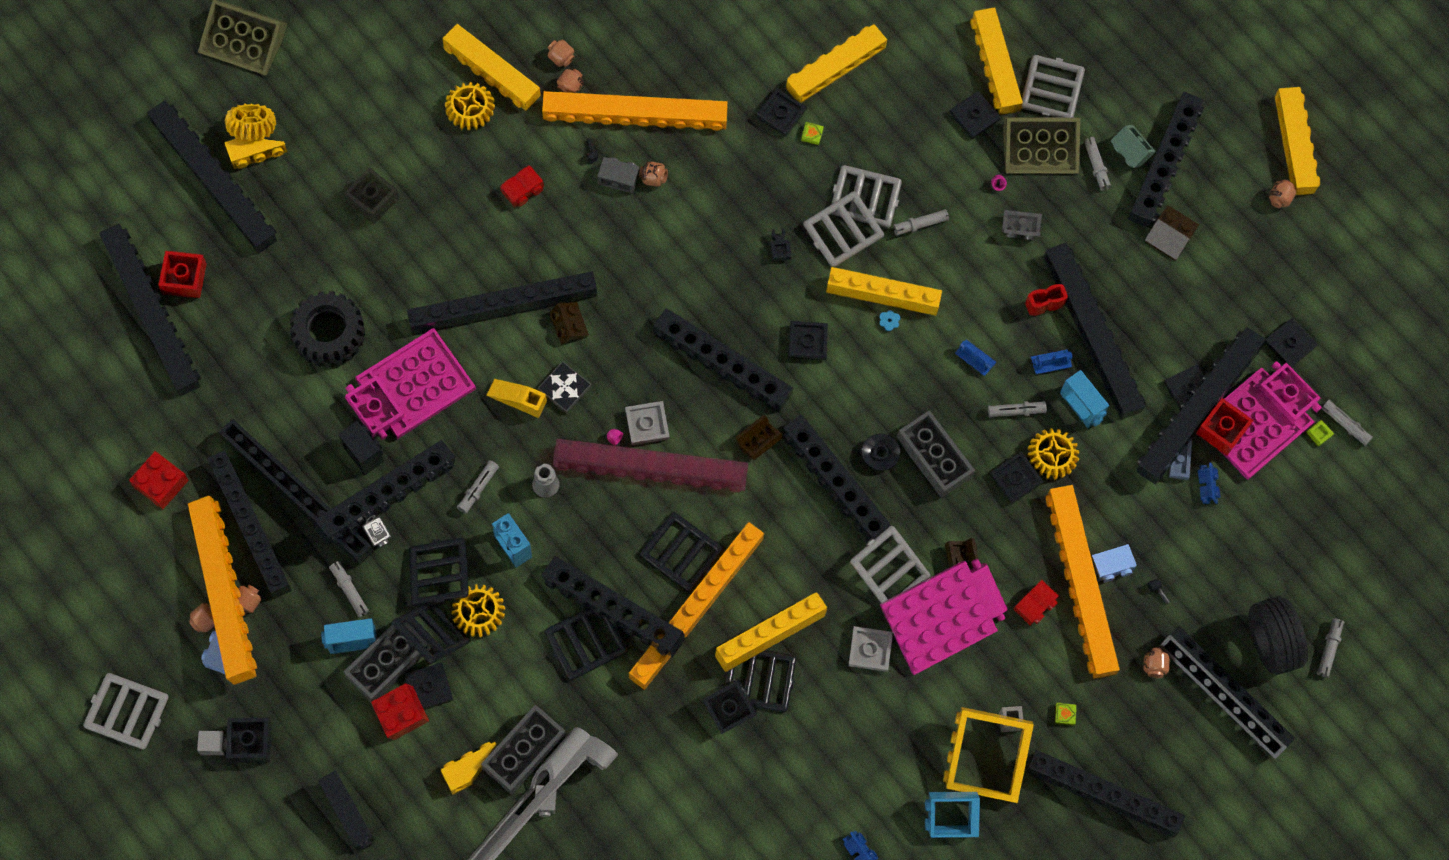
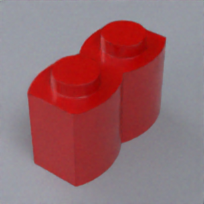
[500,165,544,208]
[1025,284,1068,316]
[1013,580,1059,626]

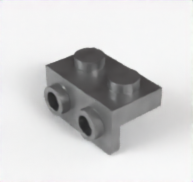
[1002,210,1042,240]

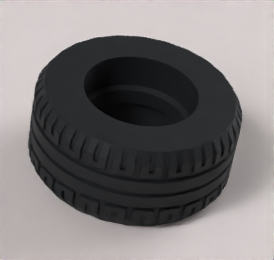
[1249,596,1308,675]

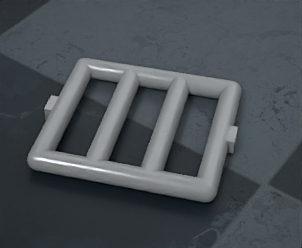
[1021,55,1085,117]
[831,165,902,228]
[803,191,884,267]
[850,526,930,603]
[83,673,169,749]

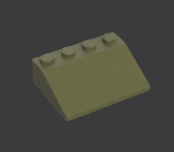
[198,0,287,75]
[1003,117,1080,174]

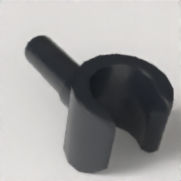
[586,138,598,164]
[1147,580,1170,604]

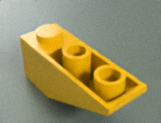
[224,138,287,169]
[487,379,547,418]
[441,742,497,795]

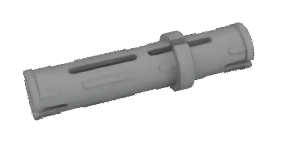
[1084,137,1111,191]
[893,209,949,236]
[1321,400,1373,446]
[988,401,1046,418]
[457,460,499,514]
[329,561,369,617]
[1317,618,1345,677]

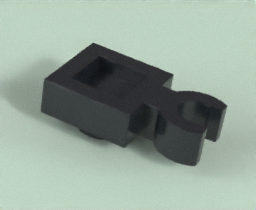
[770,228,791,262]

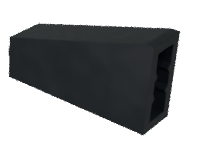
[318,770,375,850]

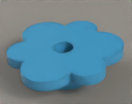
[880,310,900,331]

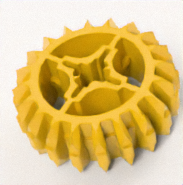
[445,81,495,131]
[225,103,276,141]
[1027,428,1079,480]
[452,584,505,637]

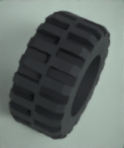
[290,291,365,368]

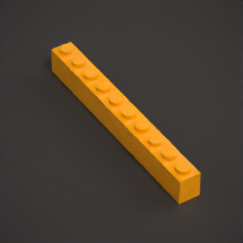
[542,91,728,131]
[1046,485,1120,679]
[188,496,257,685]
[629,522,764,690]

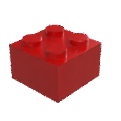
[158,251,207,298]
[1196,398,1254,456]
[129,451,189,510]
[371,683,429,740]

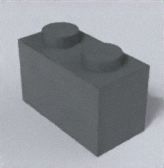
[597,157,639,194]

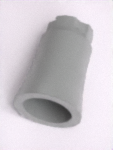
[532,464,559,497]

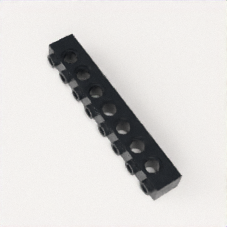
[1128,91,1204,228]
[653,308,793,412]
[782,414,894,551]
[314,440,456,546]
[207,450,292,599]
[541,556,686,658]
[1159,626,1295,759]
[1026,750,1186,838]

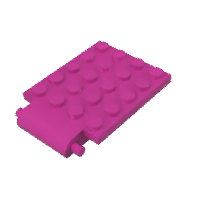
[345,328,476,440]
[1219,361,1322,480]
[880,559,1007,675]

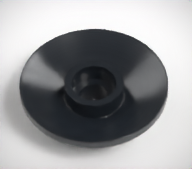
[862,434,900,471]

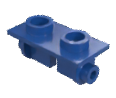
[955,339,996,376]
[1031,350,1072,374]
[1198,462,1220,504]
[843,831,878,860]

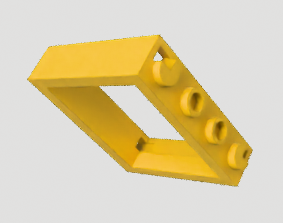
[943,707,1034,803]

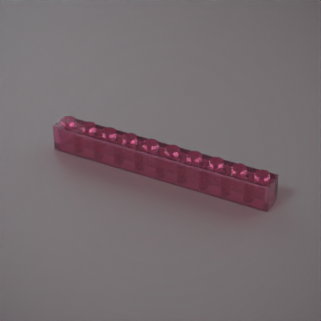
[553,439,748,492]

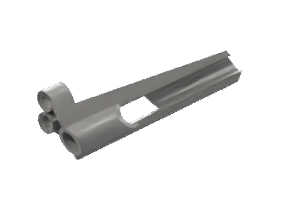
[468,727,618,860]

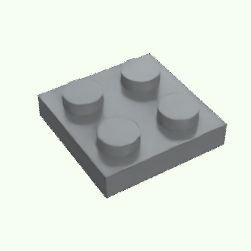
[625,401,670,445]
[848,626,893,672]

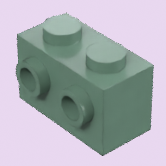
[1111,125,1156,168]

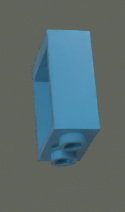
[1060,370,1109,428]
[492,513,532,568]
[321,618,377,654]
[925,792,980,838]

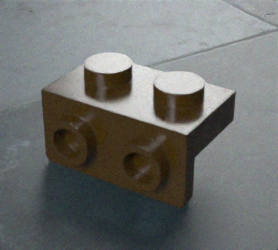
[550,302,589,345]
[736,415,783,461]
[945,538,978,570]

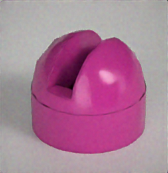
[991,175,1007,191]
[607,429,623,446]

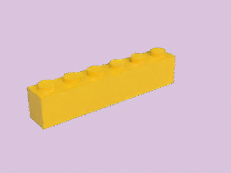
[970,7,1023,115]
[443,24,541,111]
[786,24,887,103]
[1275,87,1320,195]
[826,267,942,316]
[715,592,827,672]

